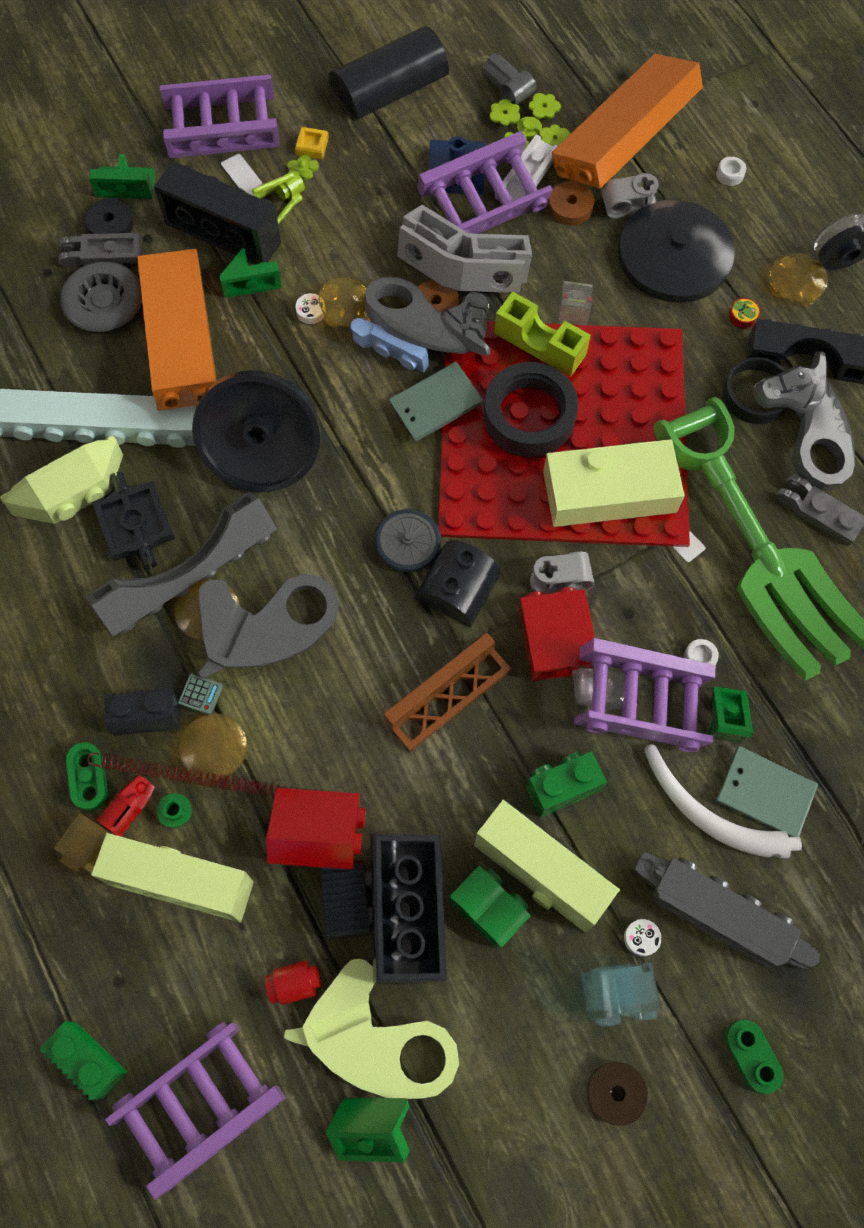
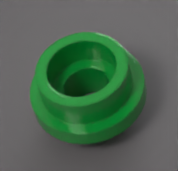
[157,793,192,828]

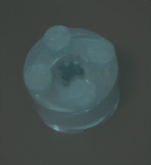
[580,962,660,1026]

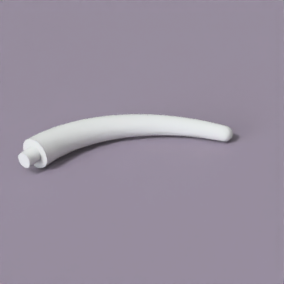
[644,744,802,858]

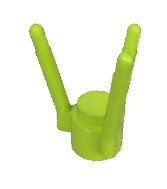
[252,170,305,225]

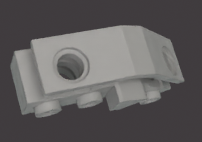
[397,205,532,293]

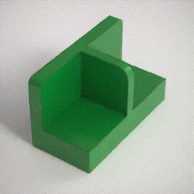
[89,154,156,199]
[326,1098,410,1163]

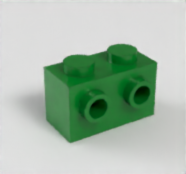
[526,751,607,818]

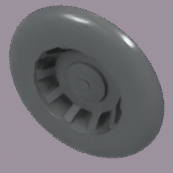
[60,261,142,332]

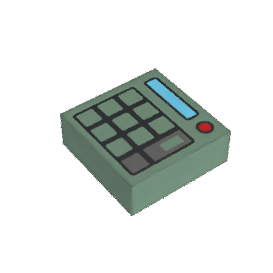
[178,674,223,717]

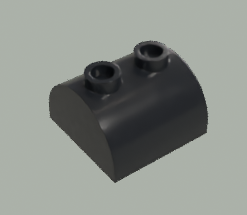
[414,540,501,627]

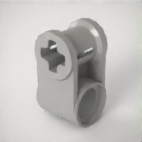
[601,173,658,218]
[530,552,595,594]

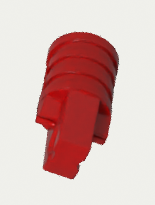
[96,775,155,837]

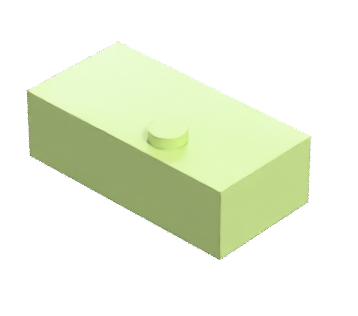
[543,439,685,527]
[474,800,620,933]
[91,833,254,923]

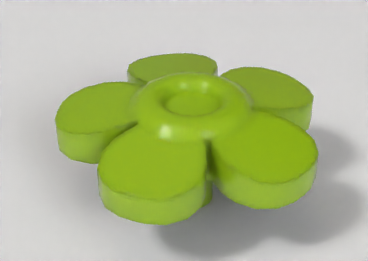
[287,155,319,180]

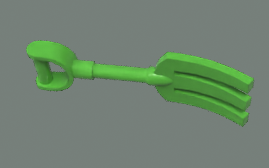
[654,397,864,681]

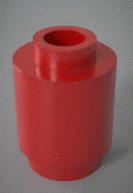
[265,960,321,1005]

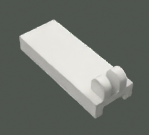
[495,134,558,201]

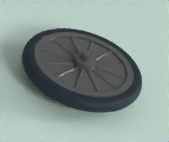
[374,509,441,572]

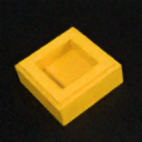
[295,127,329,160]

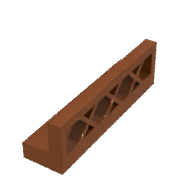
[384,633,511,752]

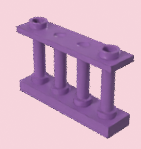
[160,74,280,158]
[417,131,553,234]
[574,638,716,752]
[105,1022,286,1200]

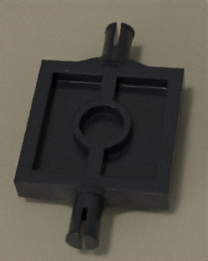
[93,472,175,570]

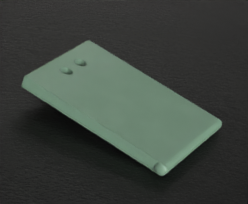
[389,362,484,442]
[716,746,818,837]

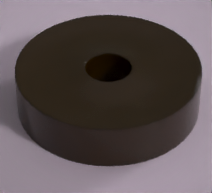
[587,1062,648,1126]

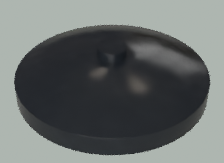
[618,200,735,303]
[192,370,321,492]

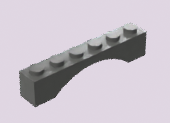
[85,491,277,636]

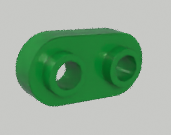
[66,742,108,812]
[725,1020,783,1094]

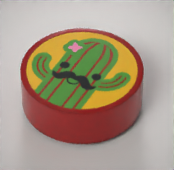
[729,298,760,329]

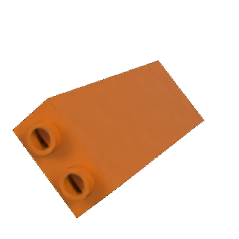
[551,54,703,189]
[137,249,217,411]

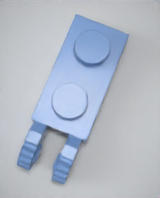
[350,318,429,373]

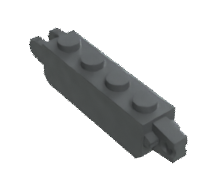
[633,852,820,970]

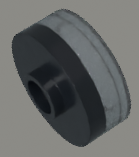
[813,213,864,270]

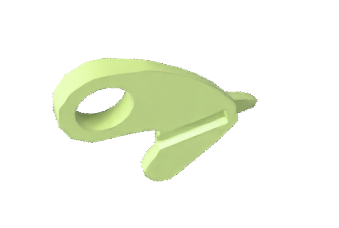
[284,958,459,1099]

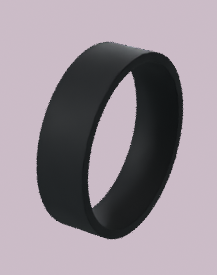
[723,357,787,424]

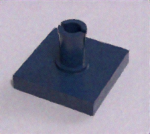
[429,136,485,195]

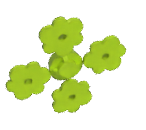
[490,93,570,152]

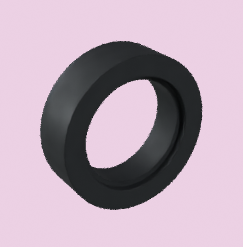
[484,362,578,457]

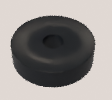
[85,198,134,234]

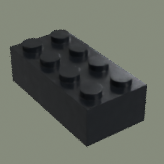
[154,161,281,265]

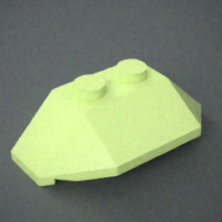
[0,436,123,524]

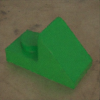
[220,248,282,298]
[708,686,753,743]

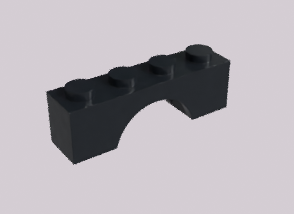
[746,318,864,384]

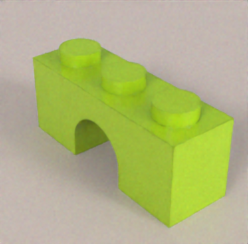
[494,291,591,377]

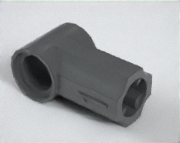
[482,53,537,105]

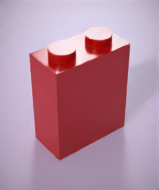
[518,587,595,682]
[266,788,366,869]

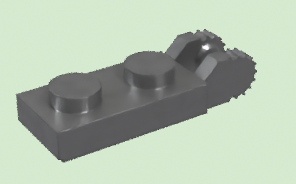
[59,233,142,268]
[776,474,864,546]

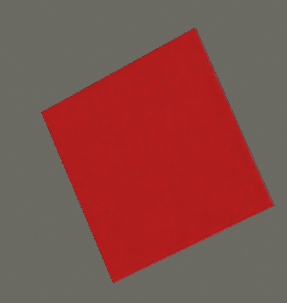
[438,321,690,547]

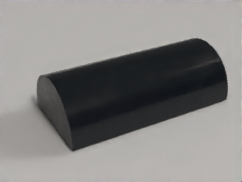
[328,26,449,120]
[370,834,447,985]

